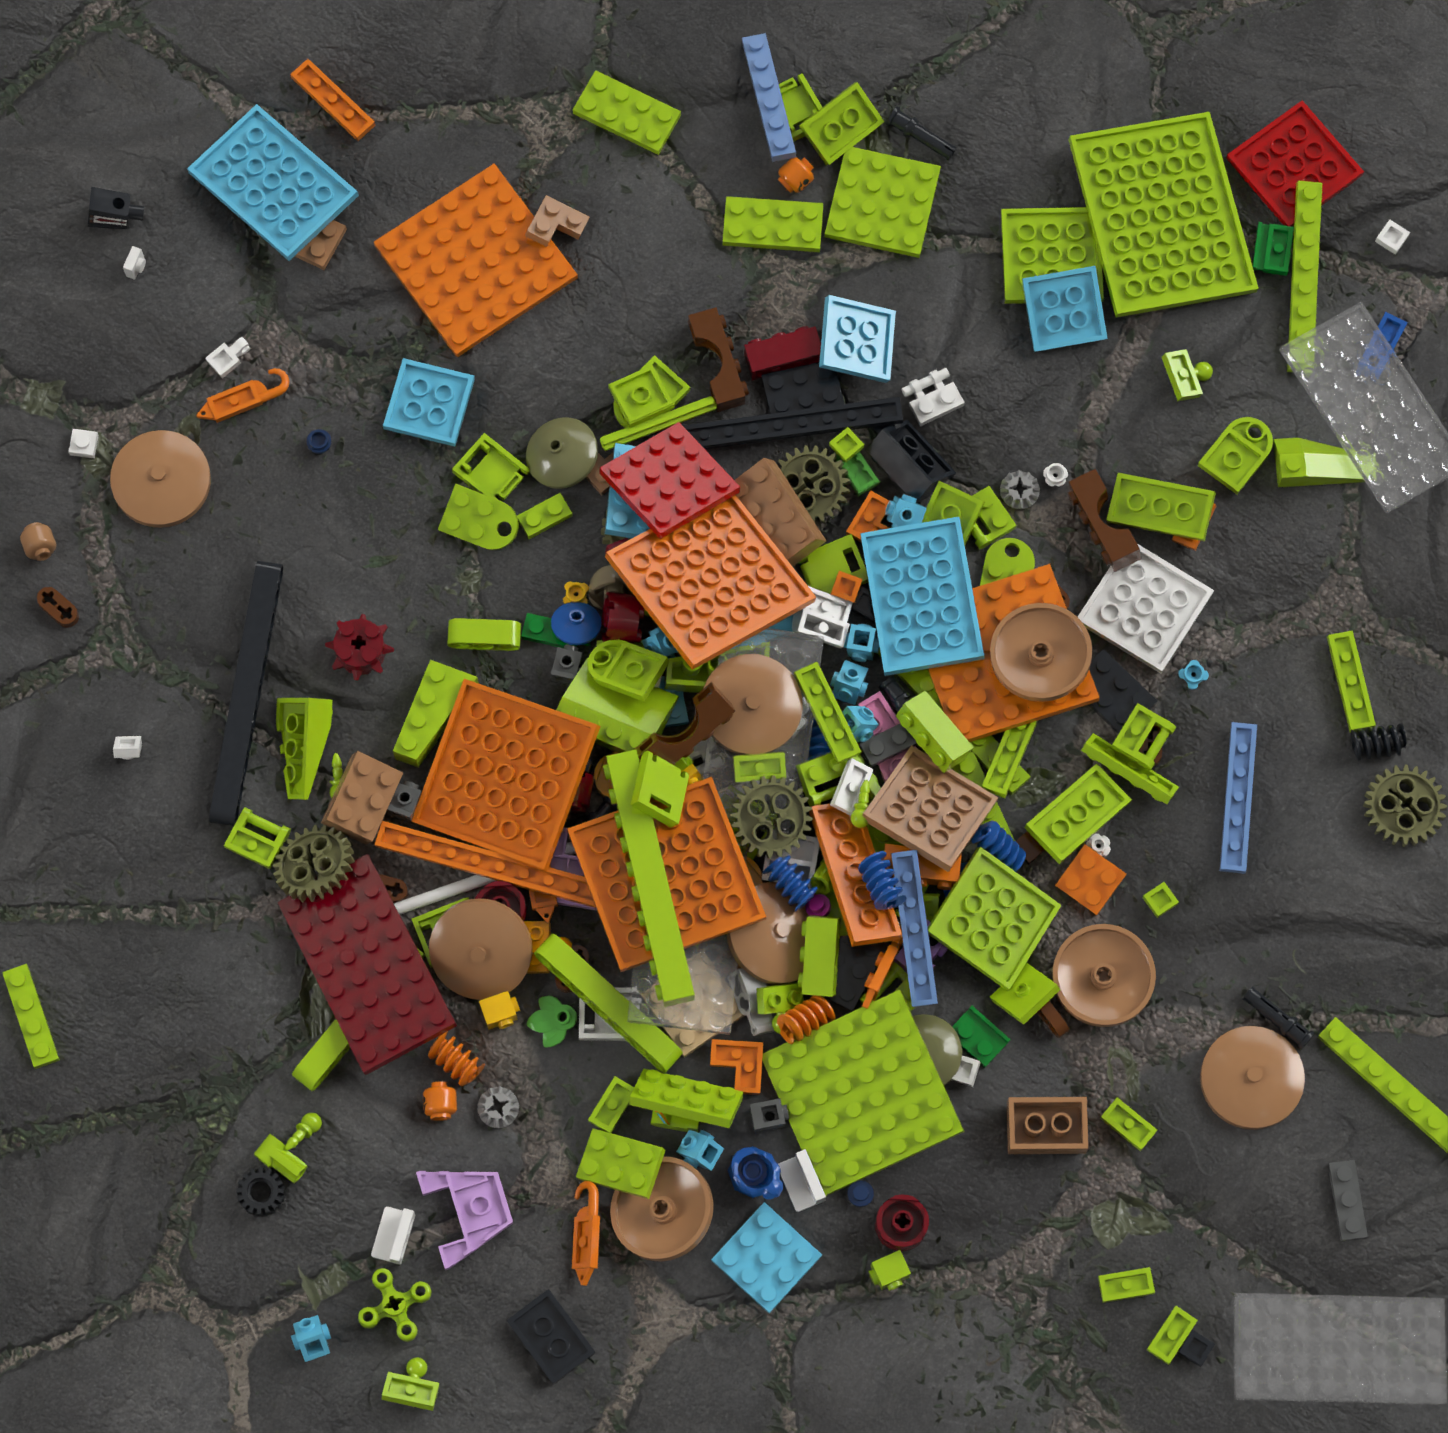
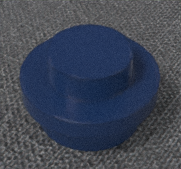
[306,429,332,454]
[848,1180,874,1207]

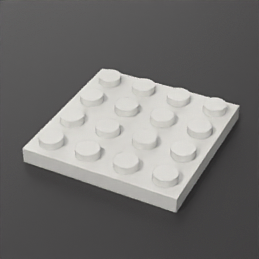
[1078,544,1214,674]

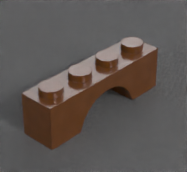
[688,307,749,412]
[1067,469,1142,572]
[635,682,735,766]

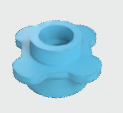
[1178,660,1209,690]

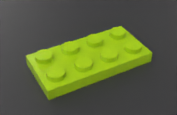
[573,70,681,155]
[723,196,823,252]
[1106,473,1216,541]
[1024,764,1132,864]
[629,1068,743,1128]

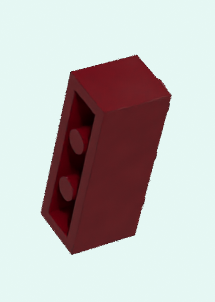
[744,326,821,380]

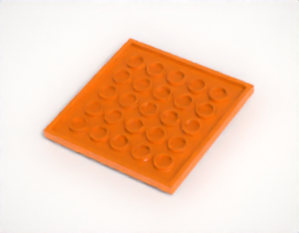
[374,164,578,357]
[605,495,816,670]
[928,564,1100,742]
[411,679,601,871]
[567,777,766,972]

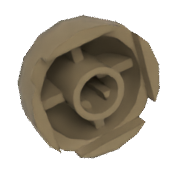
[589,564,633,610]

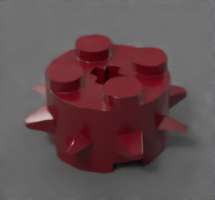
[325,614,394,681]

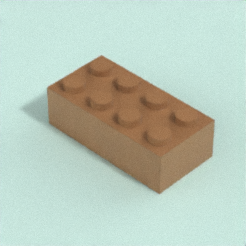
[734,458,826,567]

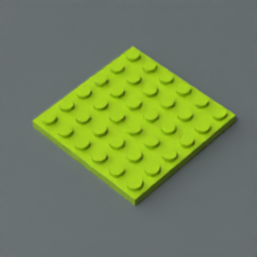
[762,990,965,1196]

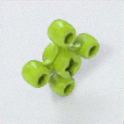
[358,1268,432,1342]

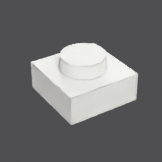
[1375,220,1410,255]
[123,246,146,280]
[69,429,99,458]
[113,736,142,760]
[951,1056,981,1087]

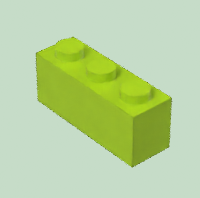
[895,691,974,773]
[798,915,841,997]

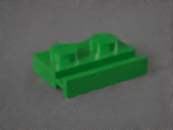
[1252,222,1294,276]
[952,1006,1011,1068]

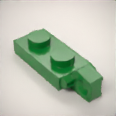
[521,613,592,648]

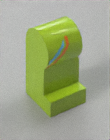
[651,1111,699,1133]

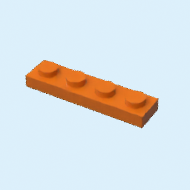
[290,59,376,141]

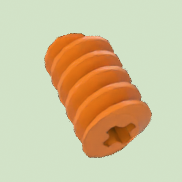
[777,995,835,1045]
[428,1031,485,1086]

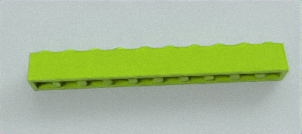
[603,749,695,1007]

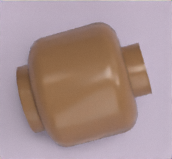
[20,522,56,561]

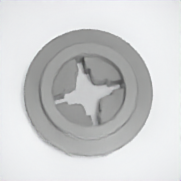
[1000,470,1040,509]
[477,1086,519,1128]

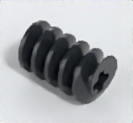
[1351,723,1407,761]

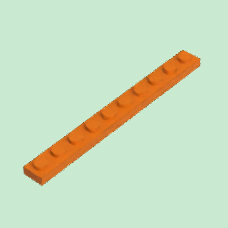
[375,821,596,908]

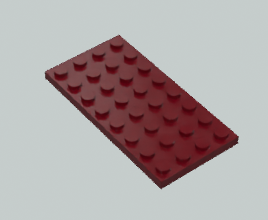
[277,854,457,1076]

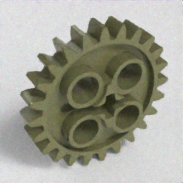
[778,445,851,524]
[1363,765,1447,847]
[729,775,813,859]
[273,825,355,902]

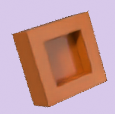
[831,571,863,603]

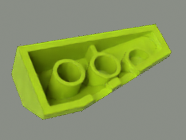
[1273,438,1377,487]
[276,698,333,800]

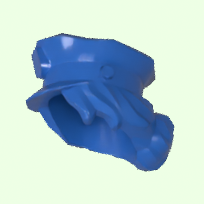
[727,1146,783,1199]

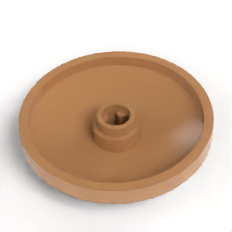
[110,430,211,528]
[990,603,1092,702]
[703,654,803,755]
[726,882,809,985]
[429,898,532,1000]
[1052,924,1156,1027]
[1200,1026,1305,1130]
[610,1157,713,1261]

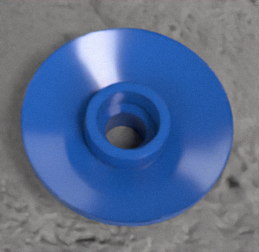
[551,602,601,645]

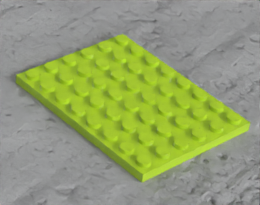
[1069,112,1259,318]

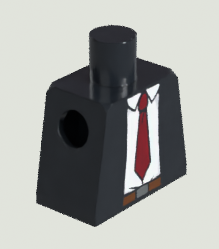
[88,187,144,229]

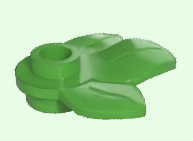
[527,996,577,1048]

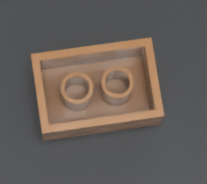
[321,751,403,845]
[1007,1097,1088,1154]

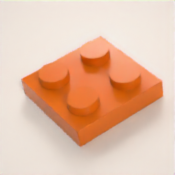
[1055,844,1127,915]

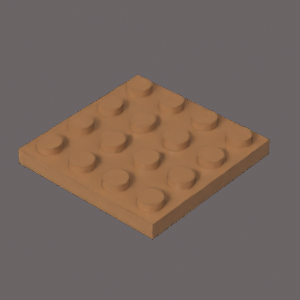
[862,745,998,872]

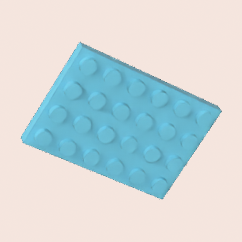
[187,104,359,261]
[860,517,984,676]

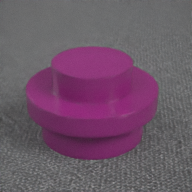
[805,894,831,917]

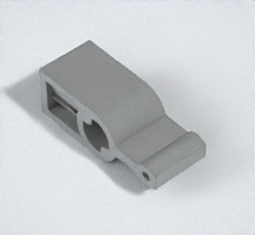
[727,968,775,1036]

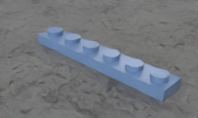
[742,33,796,162]
[1220,722,1257,874]
[891,850,938,1007]

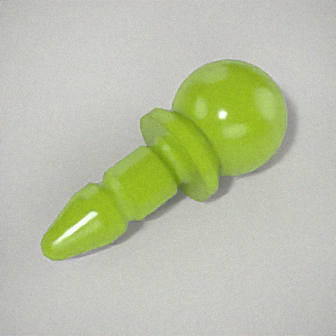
[330,753,343,798]
[851,779,870,828]
[285,1113,322,1150]

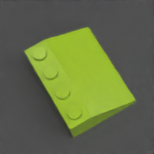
[556,658,679,762]

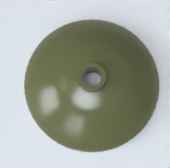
[526,417,598,489]
[913,1014,962,1086]

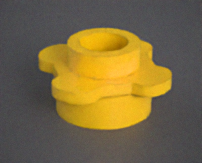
[563,582,589,604]

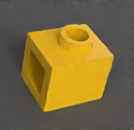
[479,991,520,1030]

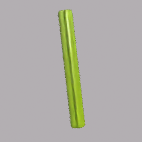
[600,396,717,451]

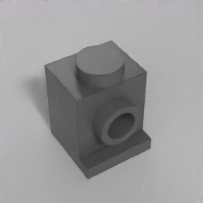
[551,645,583,685]
[387,781,422,824]
[749,1098,789,1134]

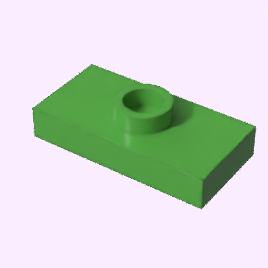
[834,452,880,497]

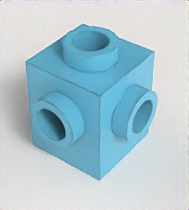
[885,494,927,528]
[844,624,880,662]
[642,627,678,659]
[830,660,869,705]
[842,706,879,742]
[676,1130,724,1171]
[291,1315,331,1362]

